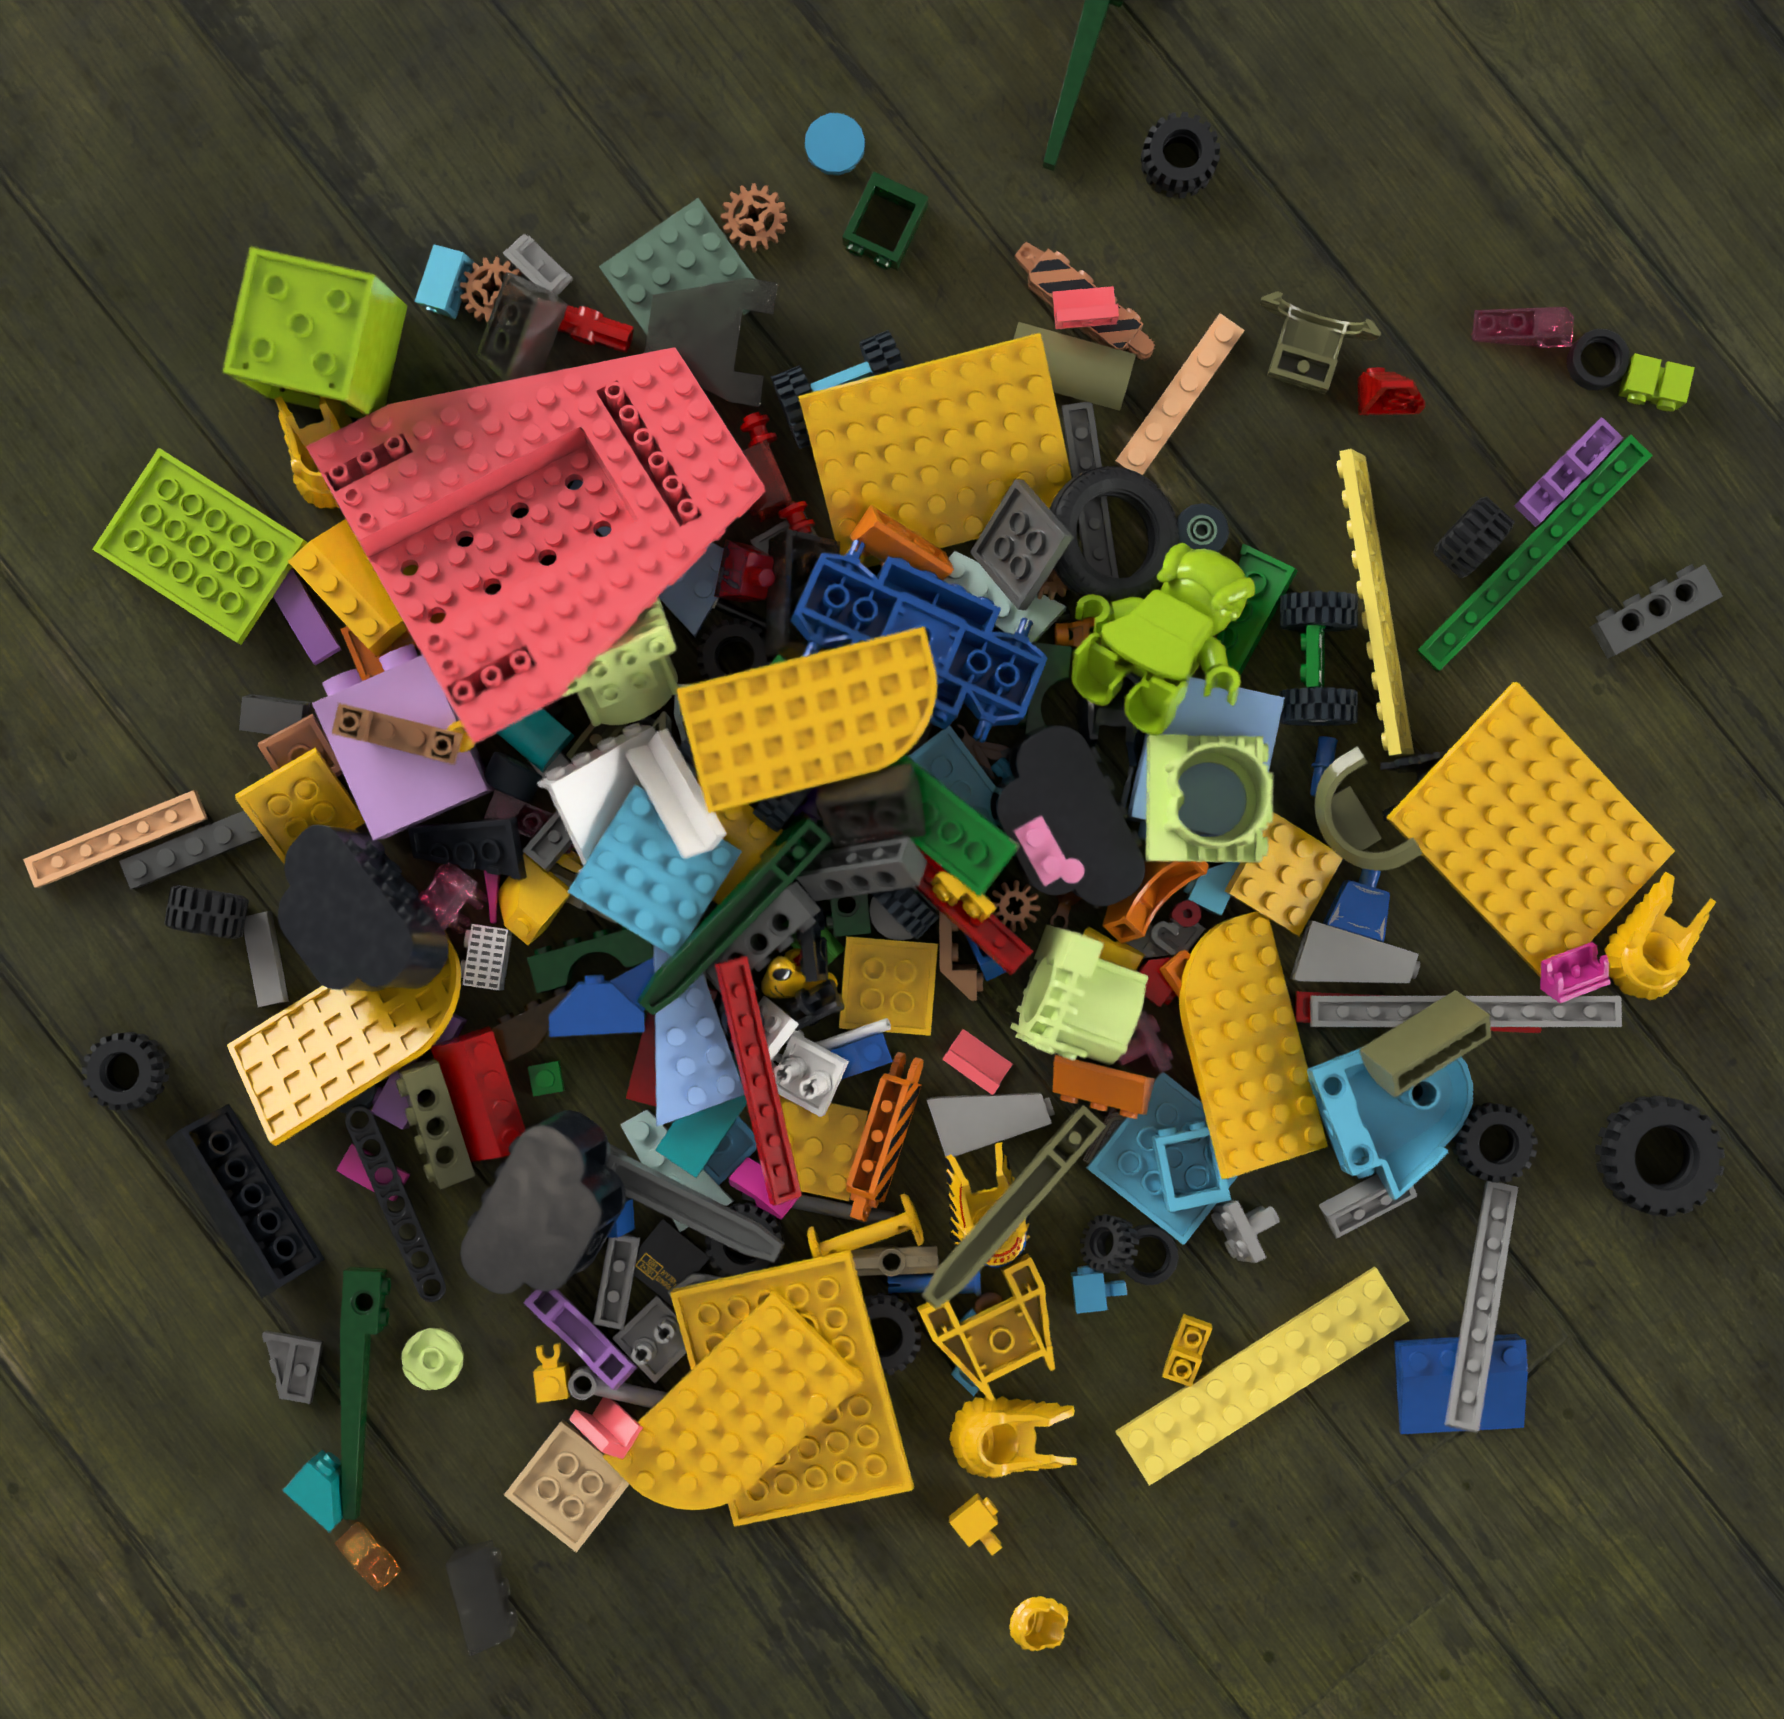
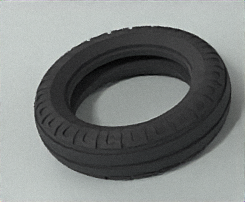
[1050,466,1179,605]

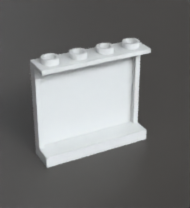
[537,723,656,872]

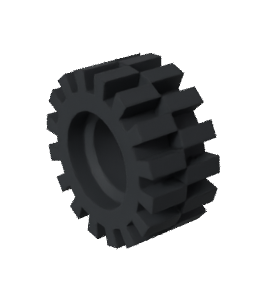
[1080,1215,1139,1274]

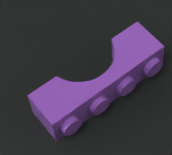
[372,1013,467,1130]
[523,1289,638,1390]

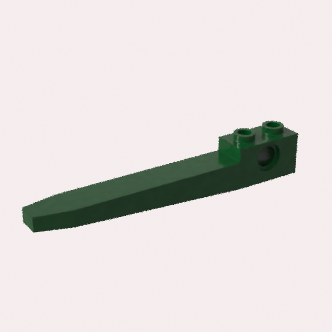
[1042,0,1123,171]
[638,811,832,1015]
[340,1267,391,1520]

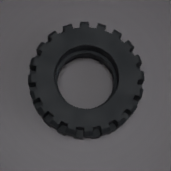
[1595,1096,1725,1217]

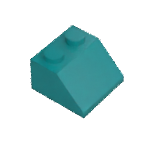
[283,1450,343,1532]

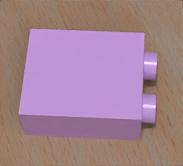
[312,644,495,840]

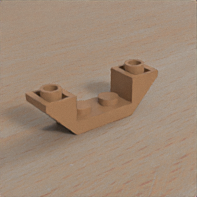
[331,703,463,765]
[939,910,983,1001]

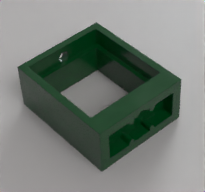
[842,171,928,271]

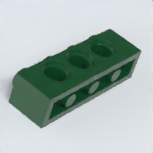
[817,811,871,937]

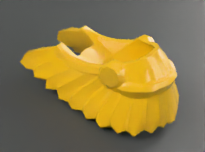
[275,396,352,509]
[1604,872,1716,1000]
[949,1396,1077,1478]

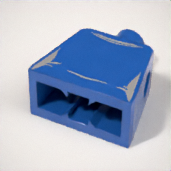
[1323,868,1390,942]

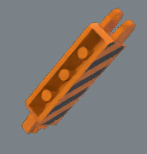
[846,1052,924,1222]

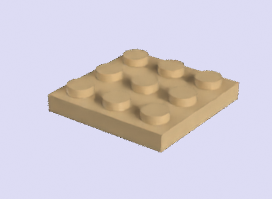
[504,1419,629,1553]

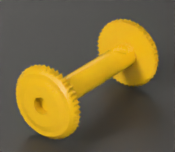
[807,1194,924,1258]

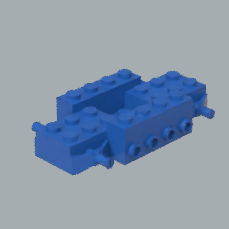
[790,540,1048,743]

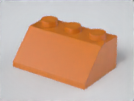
[850,505,954,581]
[1053,1055,1155,1119]

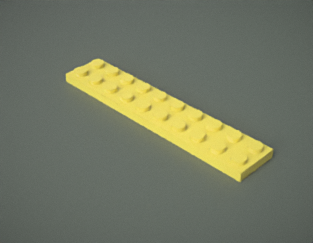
[1337,449,1414,757]
[1116,1267,1410,1486]

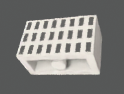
[460,924,512,990]

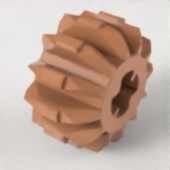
[992,880,1041,932]

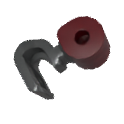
[1149,900,1201,955]

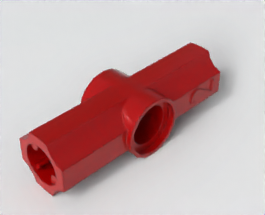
[539,298,634,353]

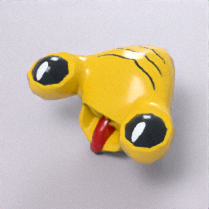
[761,948,838,999]

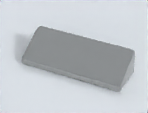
[244,911,289,1007]
[1319,1174,1417,1239]
[593,1234,640,1330]

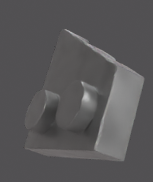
[262,1330,324,1404]

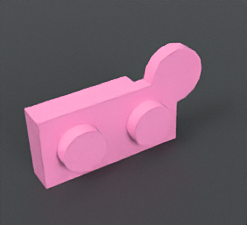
[1013,816,1084,886]

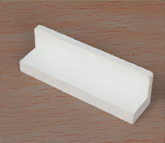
[626,729,726,858]

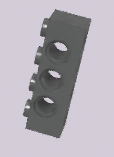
[1590,564,1723,659]
[796,837,927,901]
[705,882,821,988]

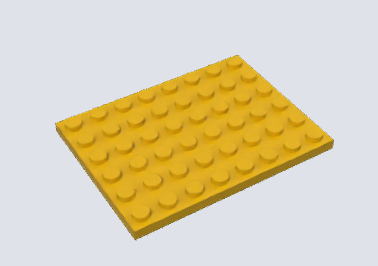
[798,333,1072,568]
[1386,682,1675,978]
[670,1250,914,1526]

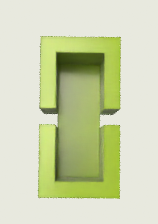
[1618,353,1695,411]

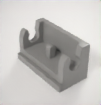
[503,234,573,300]

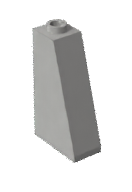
[1290,920,1420,983]
[927,1093,1055,1157]

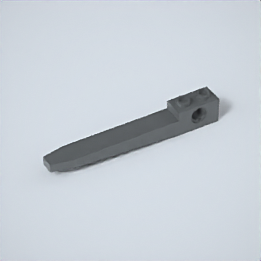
[607,1144,785,1262]

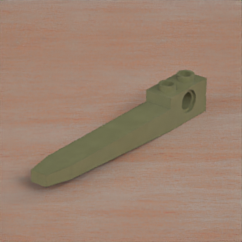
[922,1105,1106,1309]

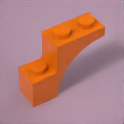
[1102,861,1209,944]

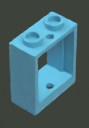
[1152,1121,1231,1212]

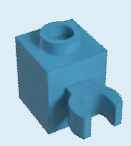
[1071,1265,1127,1314]

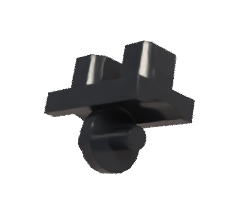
[785,979,844,1031]

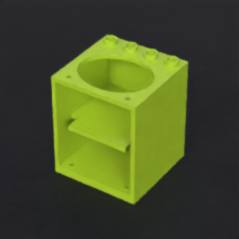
[223,247,407,419]

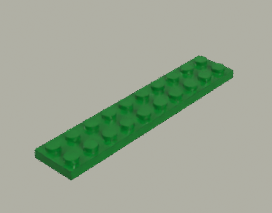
[770,654,1020,896]

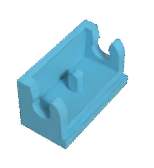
[415,244,474,319]

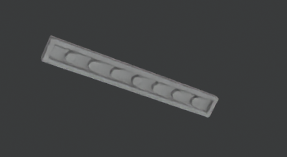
[1445,1181,1518,1433]

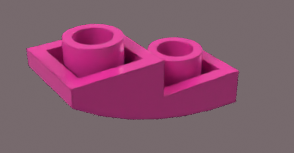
[336,1144,410,1201]
[729,1157,798,1219]

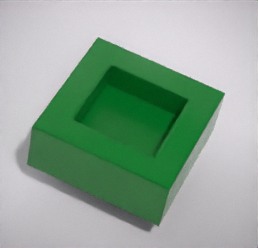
[528,1061,565,1097]

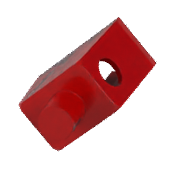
[714,540,775,602]

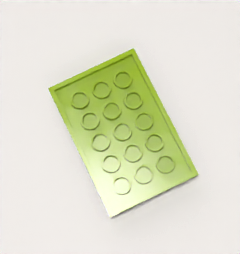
[93,448,308,645]

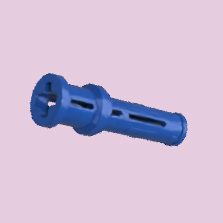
[888,1270,981,1297]

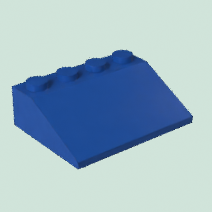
[1394,1334,1528,1434]

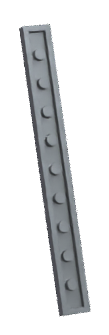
[1310,996,1622,1027]

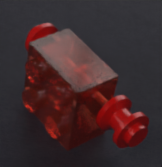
[740,412,815,539]

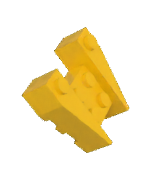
[917,1254,1055,1401]

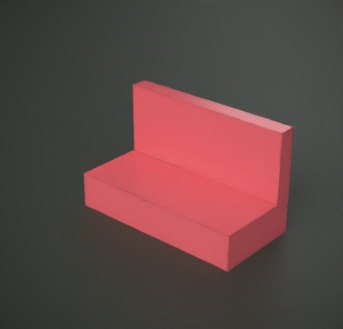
[1052,286,1119,329]
[942,1029,1013,1095]
[569,1397,643,1459]

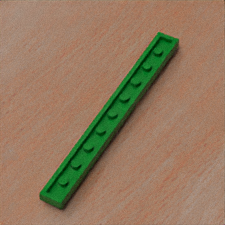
[1416,435,1653,672]

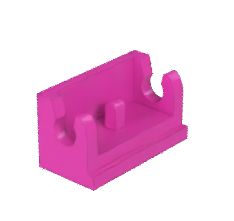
[1540,942,1610,1003]

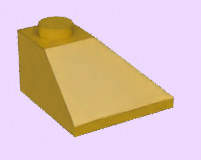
[498,853,571,946]

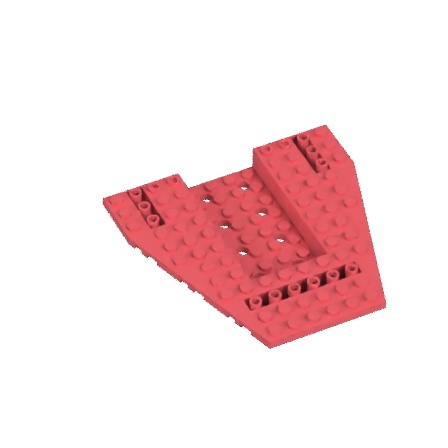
[306,347,765,744]

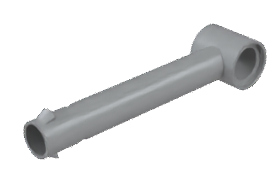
[568,1366,667,1408]

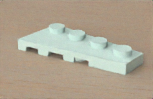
[943,551,1066,644]
[620,1109,734,1232]

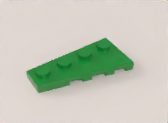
[1217,544,1298,676]

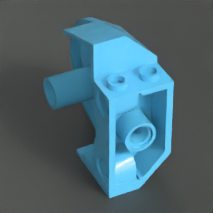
[1306,1047,1473,1200]

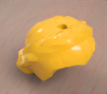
[1009,1596,1068,1651]

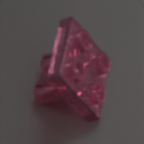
[418,863,488,935]
[1117,1010,1174,1073]

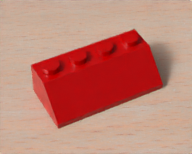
[431,1026,526,1162]

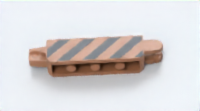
[1014,242,1155,361]

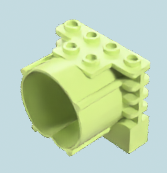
[562,595,679,727]
[1146,734,1273,863]
[1010,924,1148,1065]

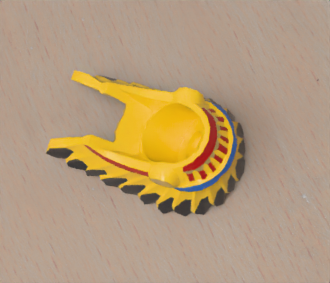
[945,1142,1031,1268]

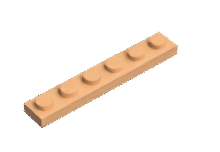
[1115,313,1245,475]
[23,790,208,888]

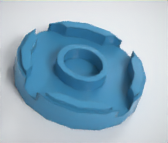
[805,113,865,175]

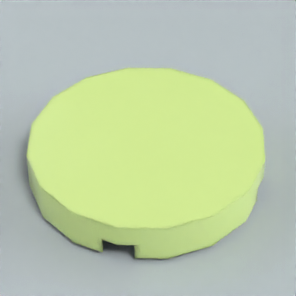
[401,1328,464,1390]

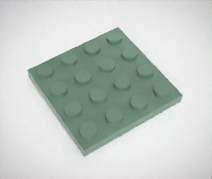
[599,198,768,358]

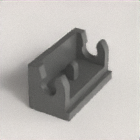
[239,694,311,735]

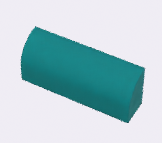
[496,708,575,773]
[655,1051,747,1178]

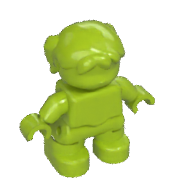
[1072,543,1255,736]

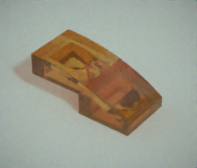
[335,1522,402,1592]

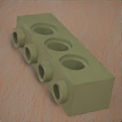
[395,1057,475,1189]

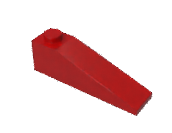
[1358,367,1425,415]

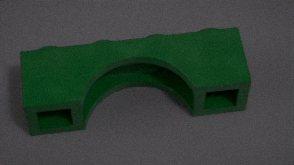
[1019,643,1072,734]
[527,925,654,993]

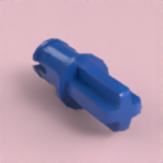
[1310,736,1338,797]

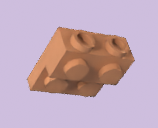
[258,714,342,777]

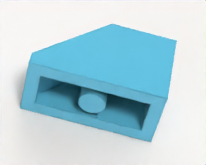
[1183,862,1240,916]

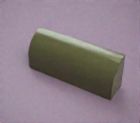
[1013,322,1136,411]
[1359,990,1491,1098]

